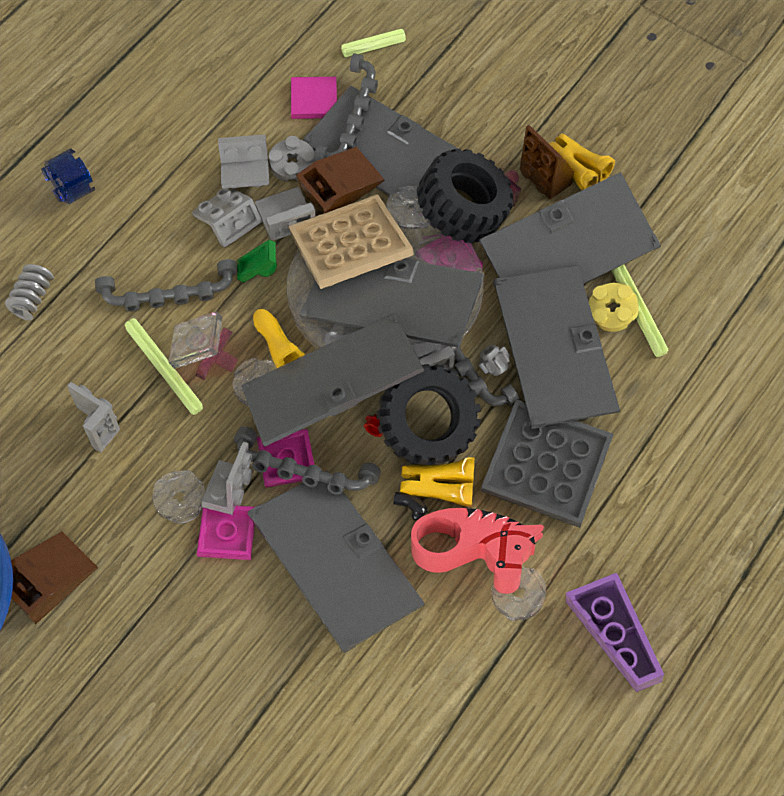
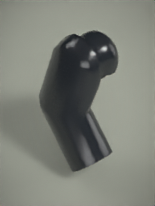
[393,492,428,521]

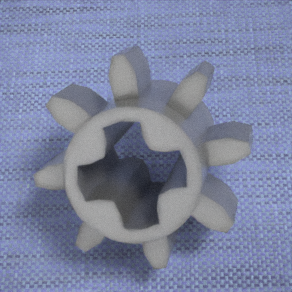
[478,344,510,376]

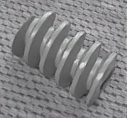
[5,264,54,321]

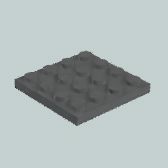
[481,399,614,528]

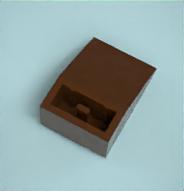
[520,125,574,200]
[296,147,385,214]
[11,532,98,625]

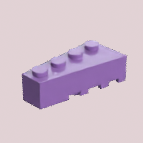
[566,573,664,692]

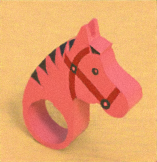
[411,508,544,594]

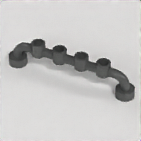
[314,53,378,162]
[95,259,238,311]
[441,345,520,407]
[234,427,381,495]

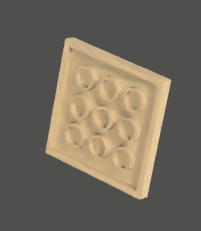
[288,195,414,289]

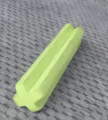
[341,29,406,57]

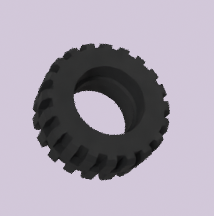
[417,149,513,243]
[377,364,481,465]

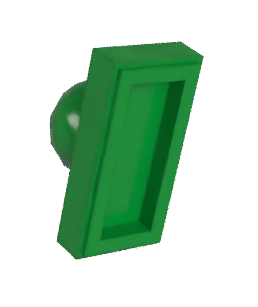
[237,239,277,283]

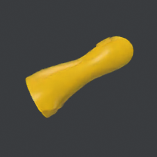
[549,133,615,190]
[253,309,305,368]
[400,457,475,508]

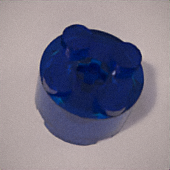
[41,148,95,204]

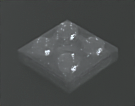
[169,311,222,369]

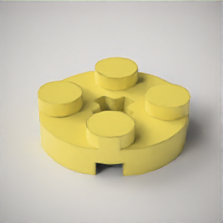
[589,283,639,332]

